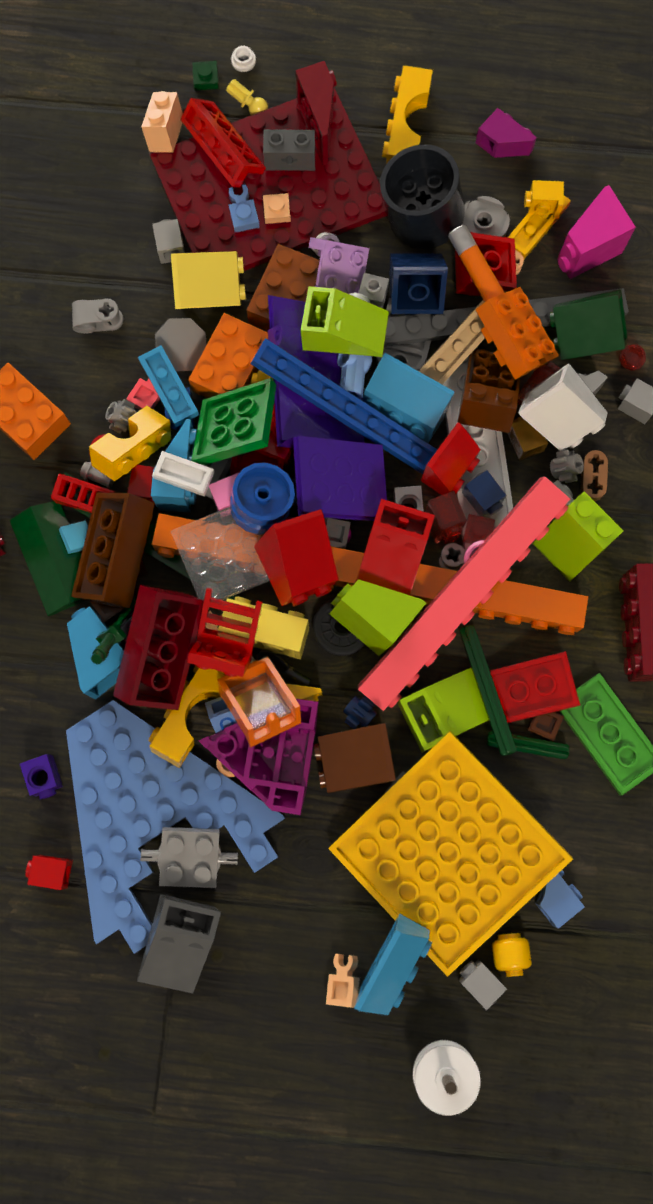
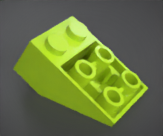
[301,286,389,357]
[397,668,489,753]

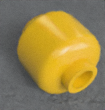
[492,933,532,977]

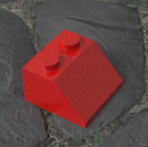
[455,232,517,296]
[421,422,481,499]

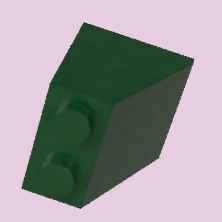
[550,289,628,360]

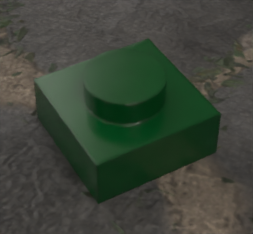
[192,61,219,90]

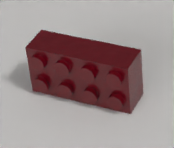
[619,564,653,682]
[113,585,204,710]

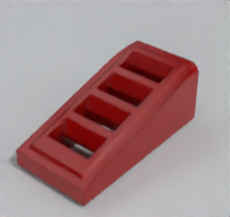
[51,474,114,513]

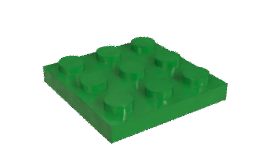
[191,378,276,465]

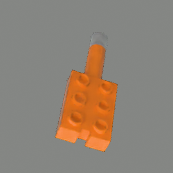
[448,225,559,380]

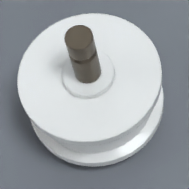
[413,1040,480,1115]

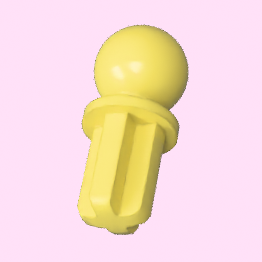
[226,79,268,115]

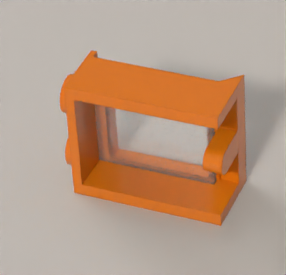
[217,657,301,748]

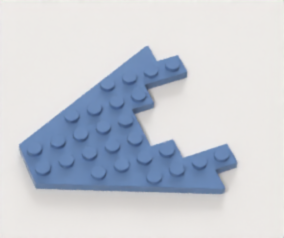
[66,700,285,953]

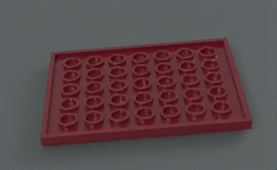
[150,88,388,271]

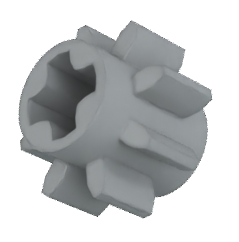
[105,399,136,433]
[550,449,584,483]

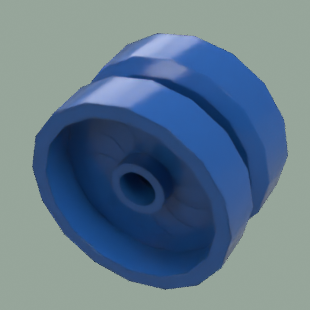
[230,463,295,535]

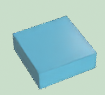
[59,520,88,554]

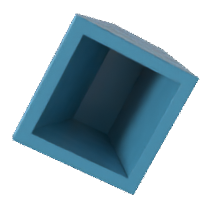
[67,606,125,700]

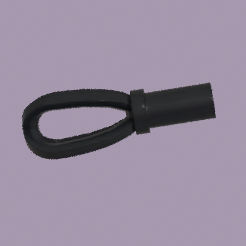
[256,649,311,686]

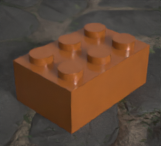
[247,244,320,331]

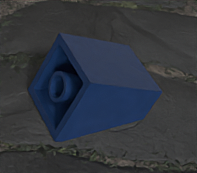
[389,253,448,314]

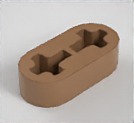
[580,450,608,501]

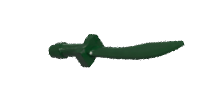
[91,594,138,664]

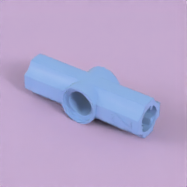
[337,353,372,399]

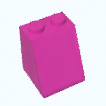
[558,185,636,279]

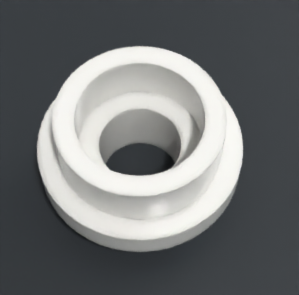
[231,46,256,72]

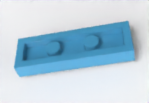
[138,345,199,427]

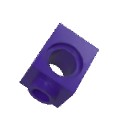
[20,754,63,800]

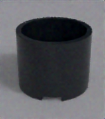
[380,145,465,249]

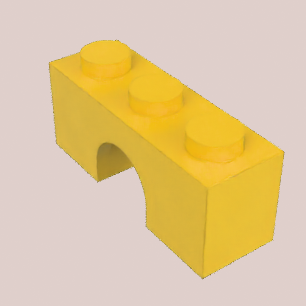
[89,406,171,481]

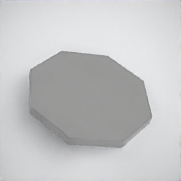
[155,318,206,371]

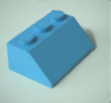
[362,353,455,443]
[354,913,432,1015]

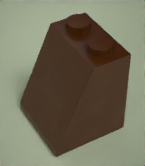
[314,723,396,793]

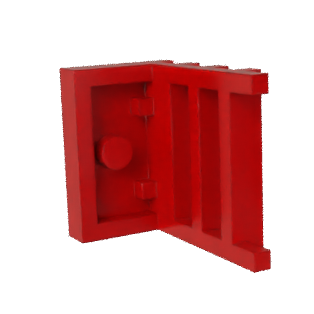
[187,588,263,677]

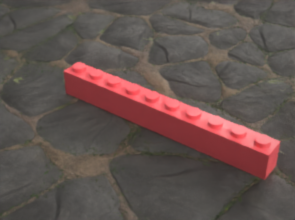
[358,477,570,711]

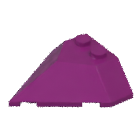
[199,699,318,815]

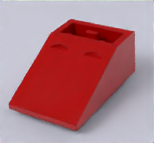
[355,499,435,595]

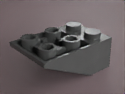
[137,894,221,993]

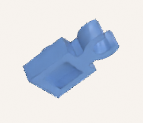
[229,185,259,233]

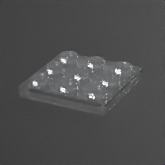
[171,507,270,600]

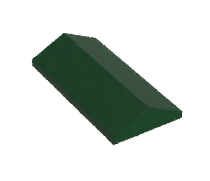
[9,501,86,616]

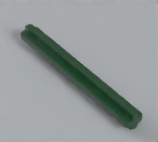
[459,625,517,756]

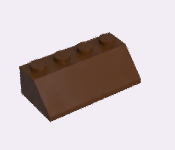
[71,493,155,609]

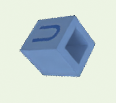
[205,697,237,733]

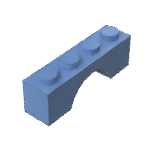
[535,870,585,929]

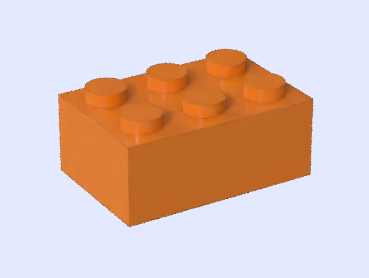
[188,313,268,398]
[0,363,71,460]

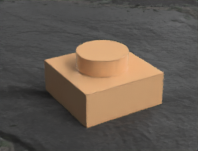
[263,193,291,224]

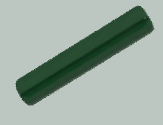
[487,731,569,759]

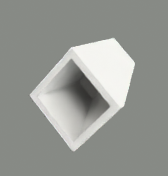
[518,363,608,451]

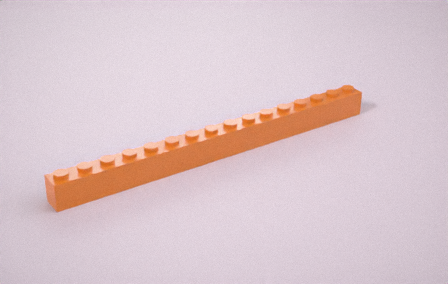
[152,513,588,635]

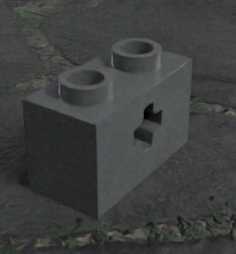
[263,129,315,171]

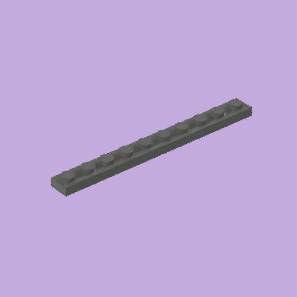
[384,288,629,347]

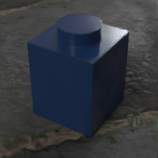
[462,470,507,518]

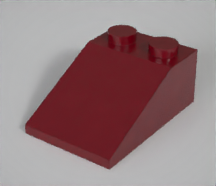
[295,61,337,166]

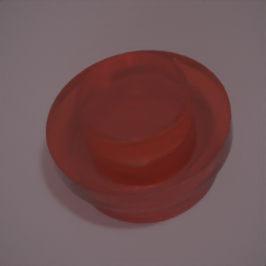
[619,344,646,370]

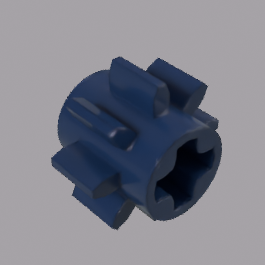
[343,696,377,729]

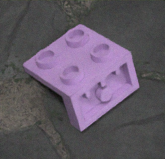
[309,237,369,294]

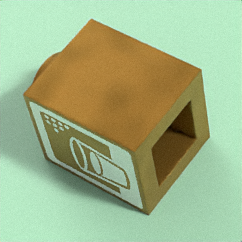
[507,417,548,461]

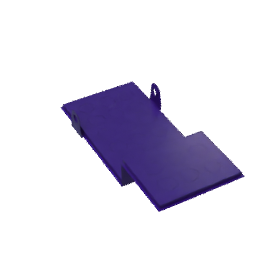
[268,295,387,521]

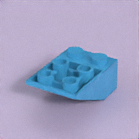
[151,419,197,513]

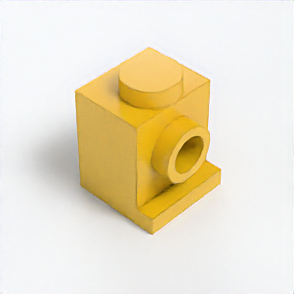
[524,180,564,219]

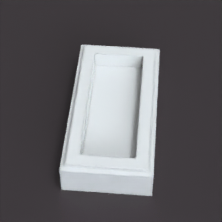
[152,451,215,497]

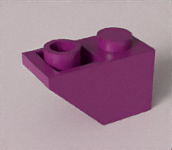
[475,108,537,158]

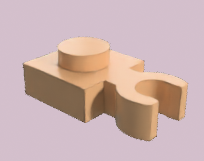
[326,954,360,1008]

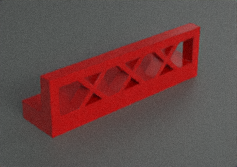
[180,98,266,188]

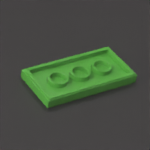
[559,673,653,796]

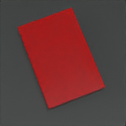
[490,651,581,723]

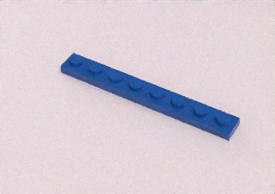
[250,338,437,474]

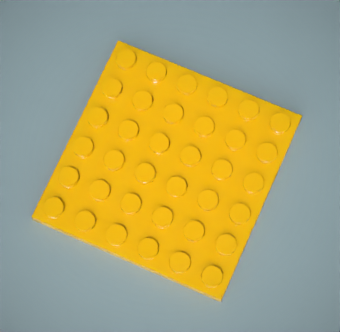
[328,731,573,977]

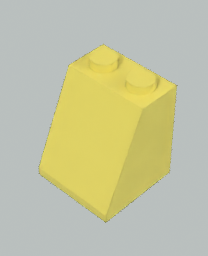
[171,251,246,309]

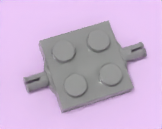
[141,827,238,888]

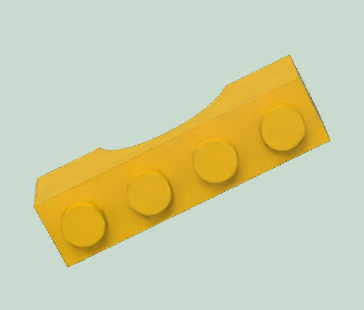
[382,65,433,164]
[148,665,225,769]

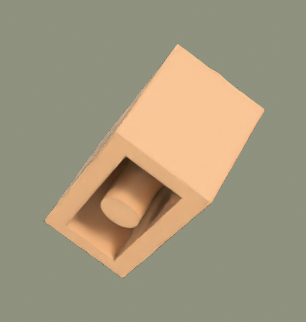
[141,91,183,152]

